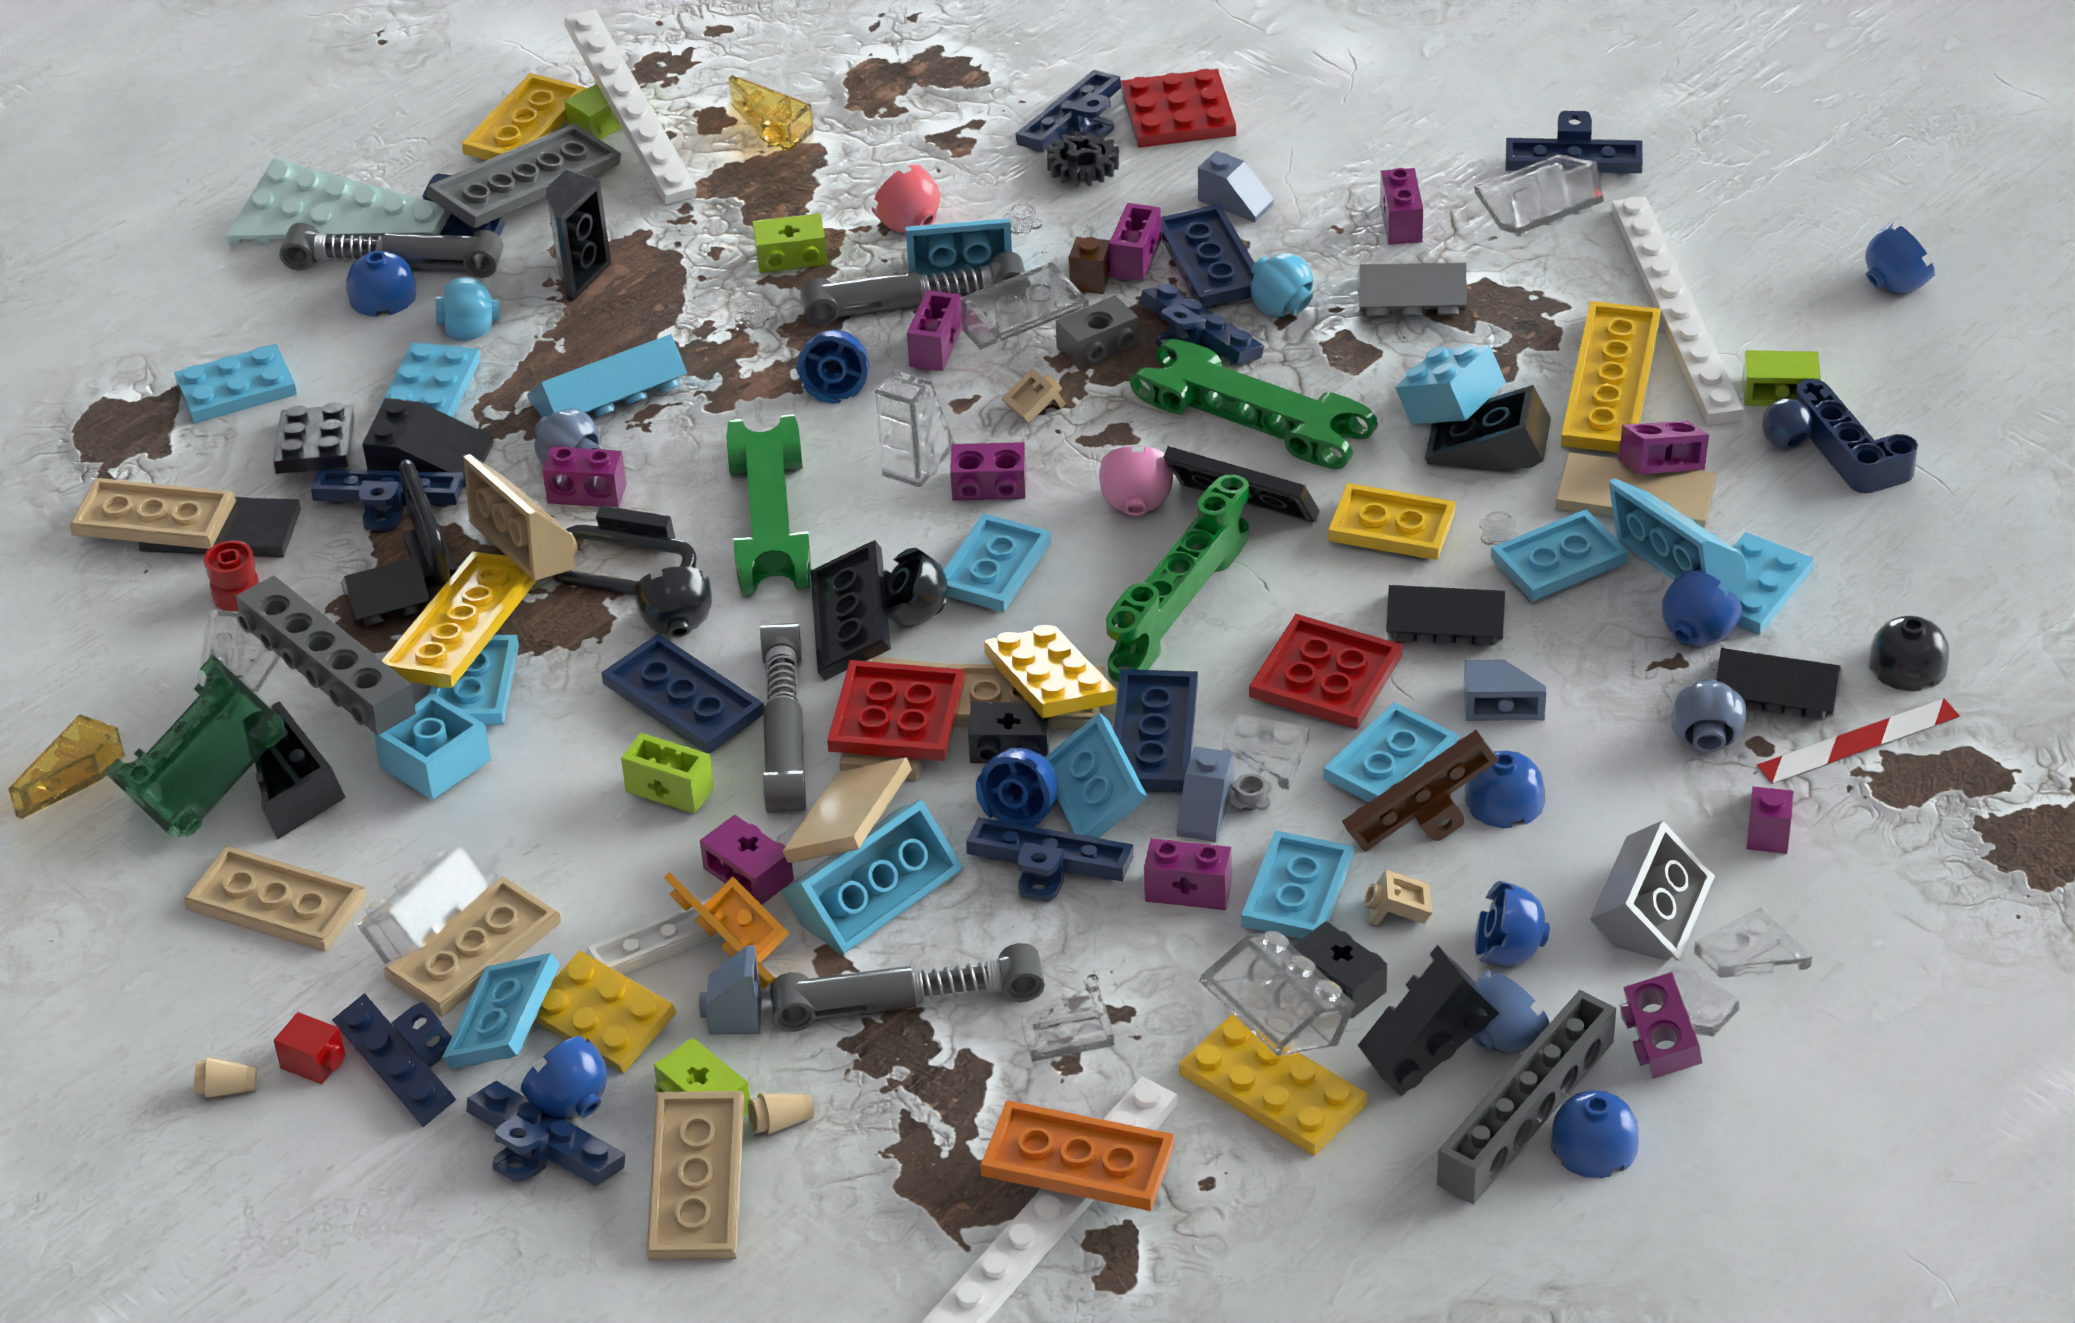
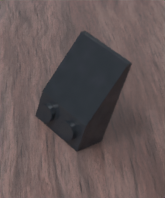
[1424,385,1551,472]
[362,398,494,487]

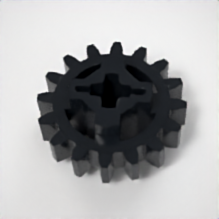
[1047,131,1119,186]

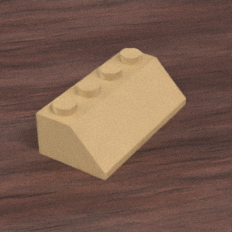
[463,455,577,581]

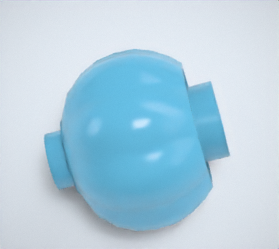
[1251,253,1313,318]
[436,277,499,340]

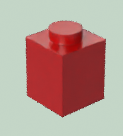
[273,1012,346,1084]

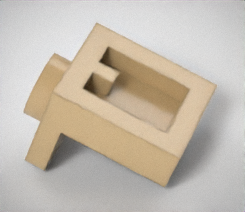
[1002,369,1066,424]
[1364,870,1432,926]

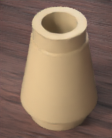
[194,1056,257,1099]
[748,1093,814,1136]

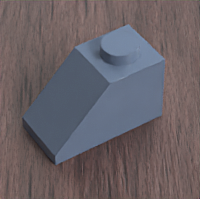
[1198,151,1274,222]
[1464,660,1546,721]
[1177,746,1234,842]
[699,945,762,1035]

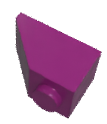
[1746,786,1794,854]

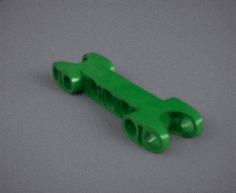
[1130,339,1378,469]
[726,413,812,596]
[1106,475,1249,682]

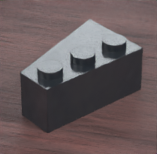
[245,701,346,840]
[1357,944,1500,1096]

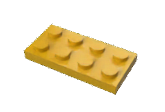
[462,73,586,160]
[984,625,1116,718]
[1179,1013,1368,1156]

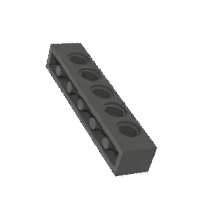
[236,575,416,736]
[1437,990,1616,1204]

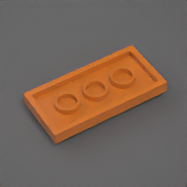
[981,1100,1175,1211]

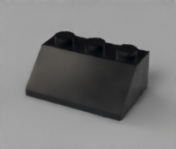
[546,170,611,302]
[1386,585,1505,646]
[1716,648,1842,720]

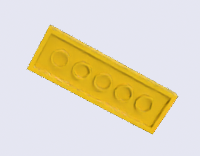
[1560,301,1661,453]
[382,551,537,688]

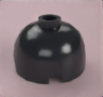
[884,547,947,626]
[634,566,712,637]
[1869,615,1949,692]

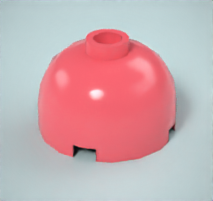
[872,164,940,233]

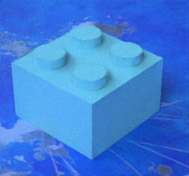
[1395,344,1506,424]
[373,692,491,800]

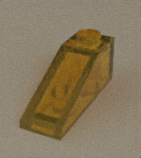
[729,75,814,151]
[8,714,125,819]

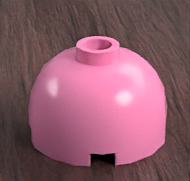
[1099,446,1173,516]

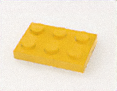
[1328,483,1456,560]
[534,950,677,1074]

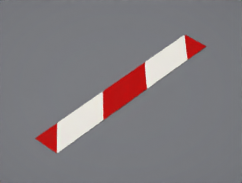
[1757,698,1961,784]

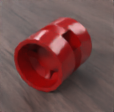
[204,540,259,612]

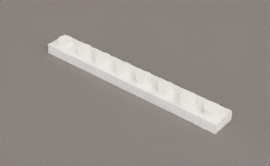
[564,9,697,205]

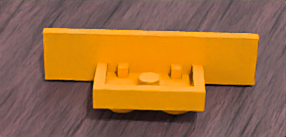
[664,872,790,990]

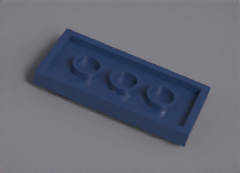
[1161,204,1255,307]
[601,634,764,754]
[1114,669,1198,792]

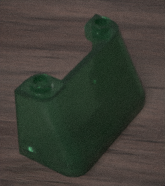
[104,655,285,838]

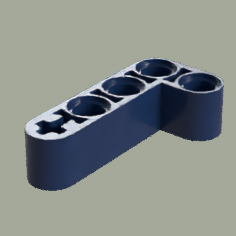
[1796,379,1918,493]

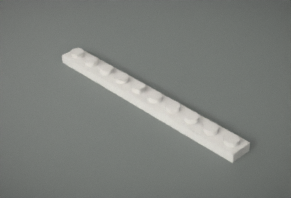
[1612,196,1744,426]
[921,1077,1178,1323]

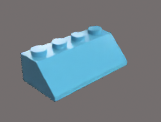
[527,334,688,418]
[1609,478,1747,595]
[781,799,964,955]

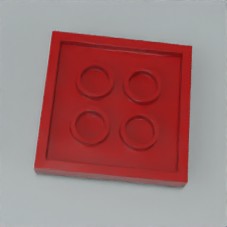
[1121,69,1236,148]
[1249,613,1403,729]
[827,660,965,761]

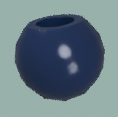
[1762,399,1814,450]

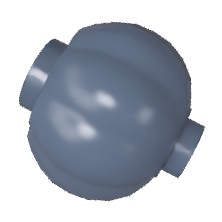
[534,408,600,466]
[1671,679,1746,752]

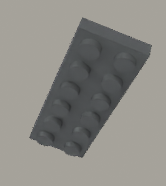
[427,123,621,228]

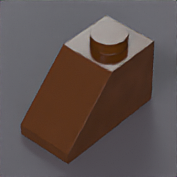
[1068,236,1110,294]

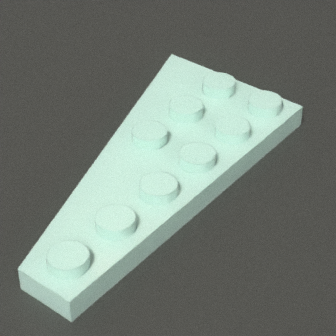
[226,158,451,244]

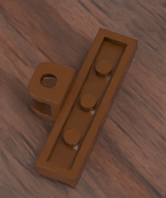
[1342,730,1499,852]

